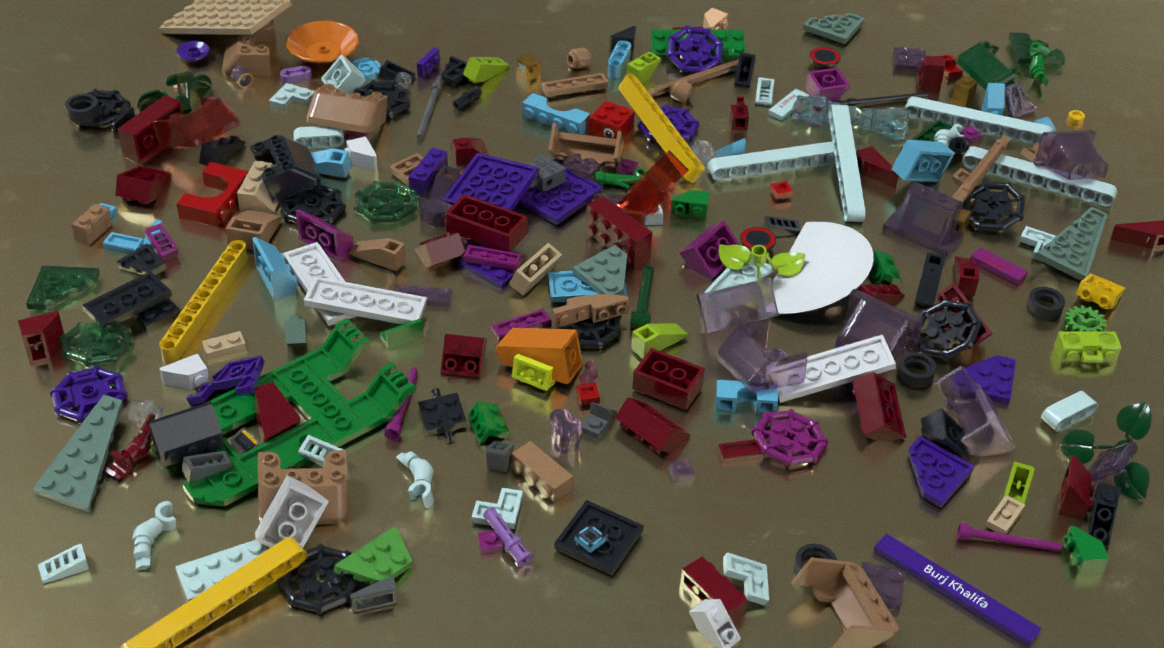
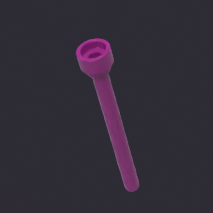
[384,368,418,441]
[957,522,1064,552]

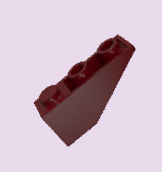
[856,146,901,189]
[1111,220,1164,249]
[954,256,979,296]
[850,284,905,314]

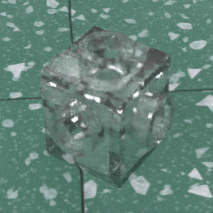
[127,399,164,428]

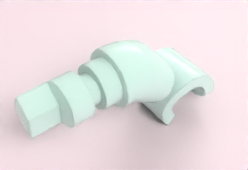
[934,124,965,147]
[396,451,434,508]
[132,501,176,570]

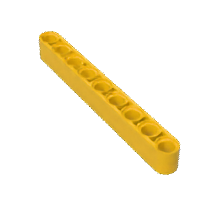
[618,73,705,183]
[159,240,248,364]
[120,537,307,648]

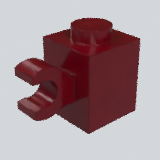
[729,97,749,130]

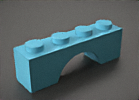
[522,93,590,135]

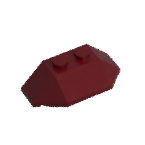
[936,283,993,347]

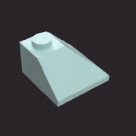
[321,54,366,94]

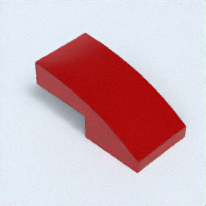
[936,54,963,79]

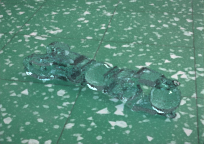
[792,95,909,140]

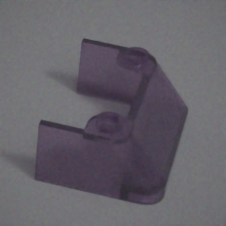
[717,319,808,391]
[934,366,1016,457]

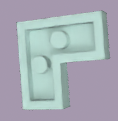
[269,83,314,110]
[1020,226,1056,259]
[472,488,523,529]
[723,552,769,606]

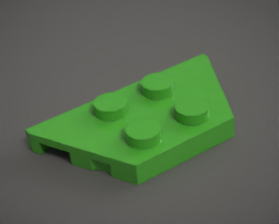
[334,526,413,585]

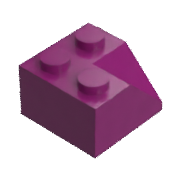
[806,68,850,106]

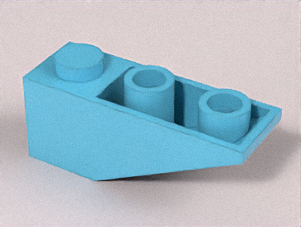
[310,148,352,178]

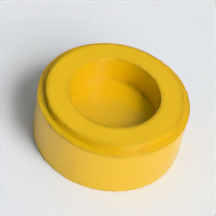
[1067,110,1085,125]

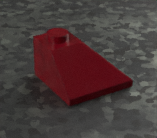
[450,137,488,166]

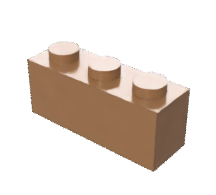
[511,441,573,503]

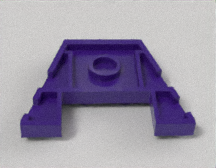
[186,355,265,405]

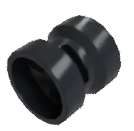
[949,136,970,154]

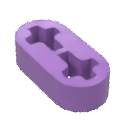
[280,66,311,84]

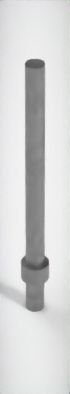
[416,76,443,140]

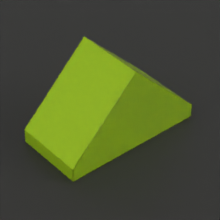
[1003,461,1035,504]

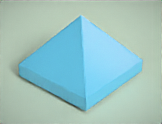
[1035,117,1056,131]

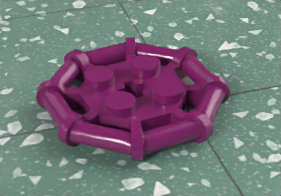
[751,409,828,467]

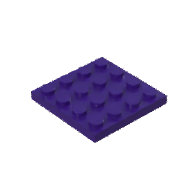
[443,153,539,211]
[518,158,603,225]

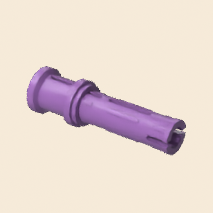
[483,507,534,567]

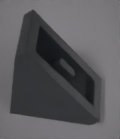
[609,26,636,52]
[734,52,756,87]

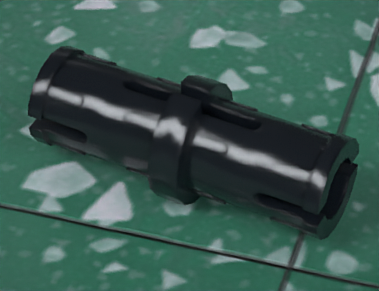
[452,86,482,110]

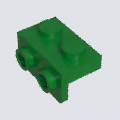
[869,249,902,285]
[468,400,510,443]

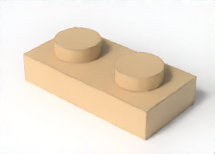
[202,331,246,359]
[985,495,1025,534]

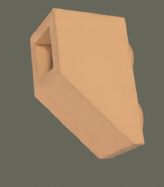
[703,8,728,30]

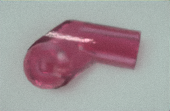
[579,361,598,385]

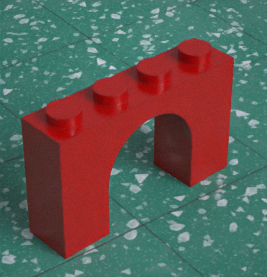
[176,162,249,227]

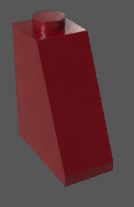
[253,381,301,444]

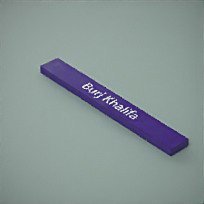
[873,533,1041,647]

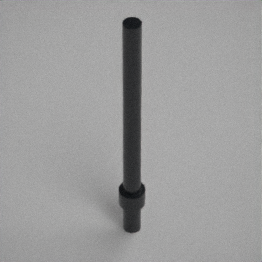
[835,92,928,108]

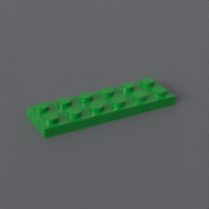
[650,29,746,59]

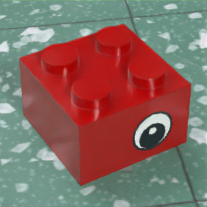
[589,101,635,139]

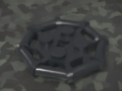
[353,80,412,119]
[66,89,131,129]
[962,180,1027,233]
[279,183,346,224]
[910,298,983,360]
[554,315,622,350]
[277,544,360,614]

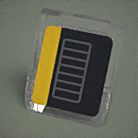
[231,427,262,455]

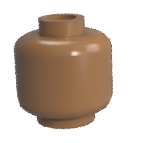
[567,47,592,69]
[669,79,694,103]

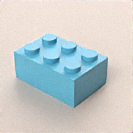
[892,140,955,182]

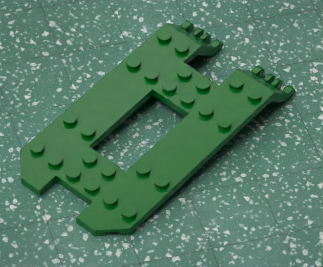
[152,318,417,506]

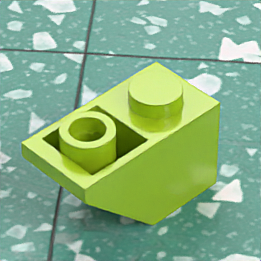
[627,52,661,84]

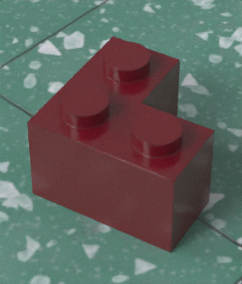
[917,55,946,93]

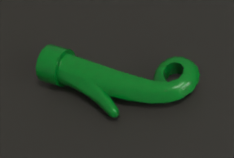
[594,168,649,190]

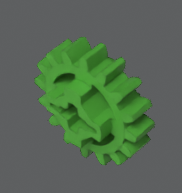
[1063,305,1107,332]

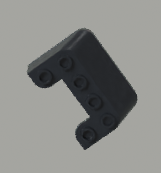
[250,135,322,204]

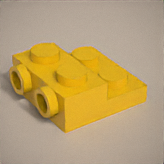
[1076,273,1126,309]

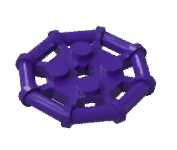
[666,25,724,73]
[637,104,700,141]
[50,365,128,424]

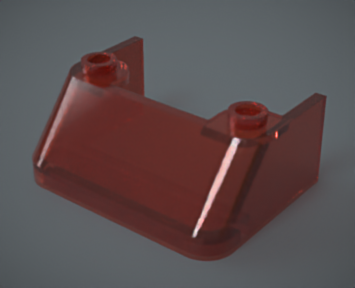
[152,95,241,148]
[616,150,689,216]

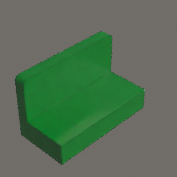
[380,319,424,350]

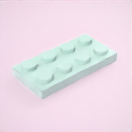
[175,540,268,601]

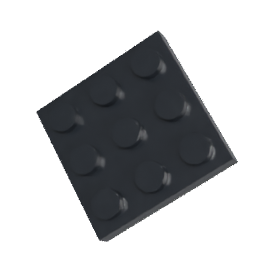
[554,500,644,575]

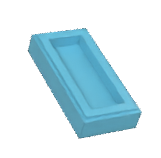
[103,232,144,254]

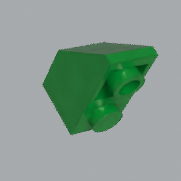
[671,189,710,219]
[1064,526,1109,574]

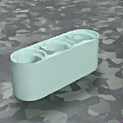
[293,126,344,149]
[1041,391,1098,432]

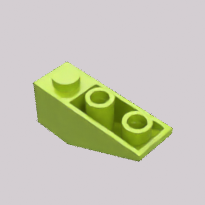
[631,323,688,359]

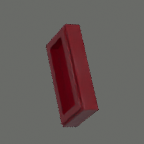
[717,439,763,464]

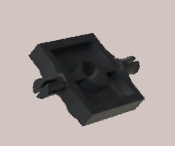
[418,388,467,443]

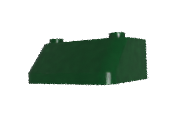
[955,40,1035,101]

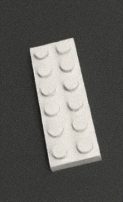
[283,242,355,326]
[304,276,427,325]
[768,334,896,403]

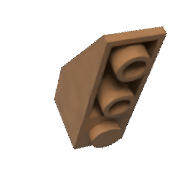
[348,238,406,271]

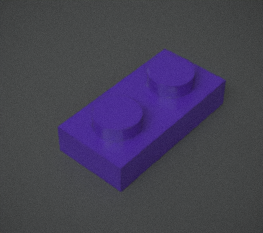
[417,48,440,78]

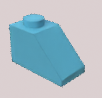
[981,83,1005,116]

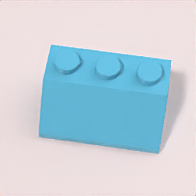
[252,237,298,300]

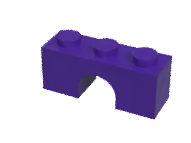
[409,148,448,198]

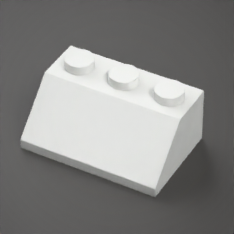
[255,475,329,548]

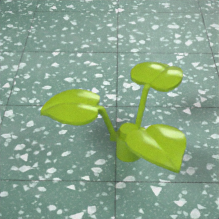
[719,244,806,309]

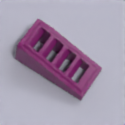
[144,223,178,261]

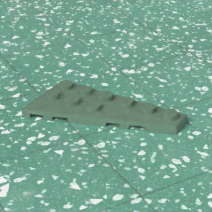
[1034,207,1108,281]
[32,395,123,514]

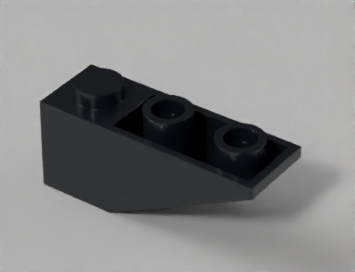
[199,135,246,166]
[914,252,946,307]
[1087,482,1121,550]

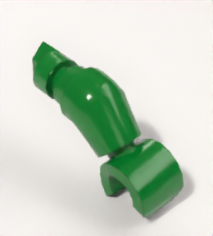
[1029,42,1050,87]

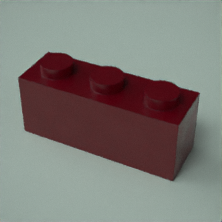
[680,556,748,622]

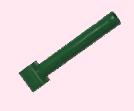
[630,265,654,329]

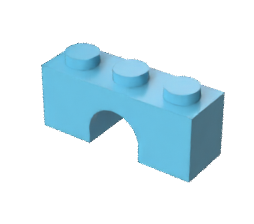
[715,380,778,414]

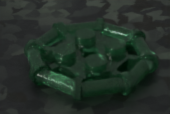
[354,180,418,224]
[59,322,135,367]

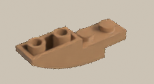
[552,294,629,328]

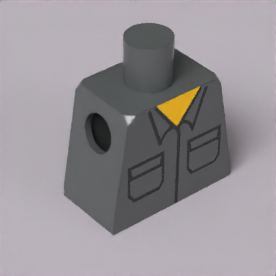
[527,154,566,192]

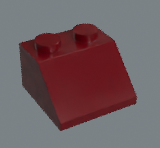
[1058,456,1095,520]

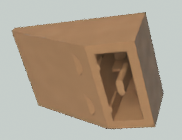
[226,210,283,250]

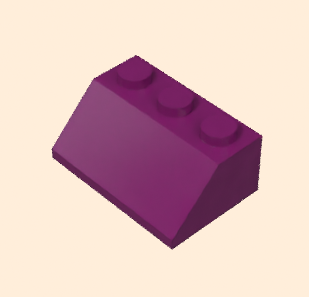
[296,209,354,262]
[680,220,740,279]

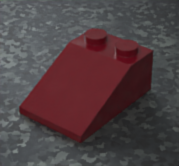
[115,166,172,204]

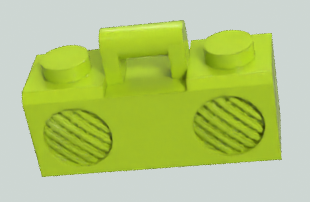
[1054,332,1121,363]

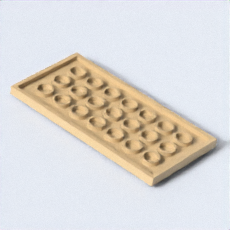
[159,0,292,35]

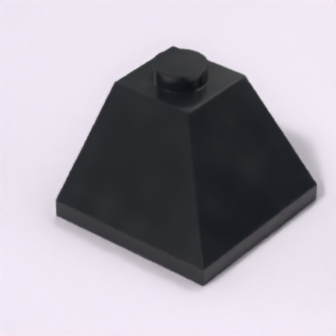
[921,408,969,461]

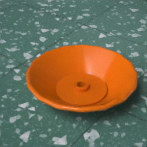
[286,21,359,65]

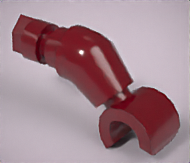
[104,413,156,479]

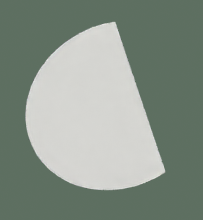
[757,222,873,314]

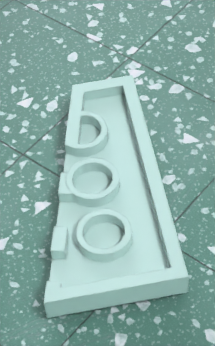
[704,259,773,305]

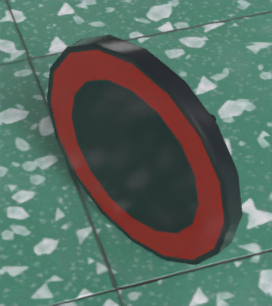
[809,47,841,67]
[740,227,776,251]

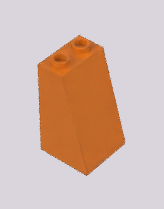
[496,328,583,384]

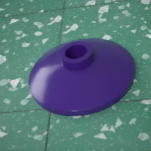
[177,41,209,61]

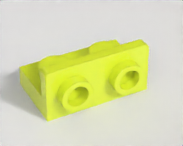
[512,354,556,391]

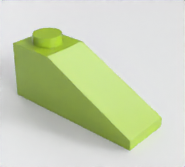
[463,57,510,83]

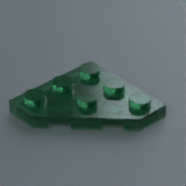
[1008,32,1066,65]
[26,266,100,310]

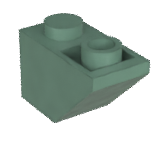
[285,316,307,344]

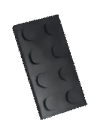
[82,271,172,331]

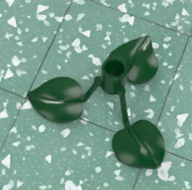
[137,71,212,115]
[1060,402,1152,499]

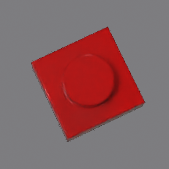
[770,181,793,199]
[576,383,600,406]

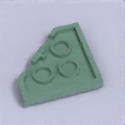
[803,13,865,44]
[572,245,627,295]

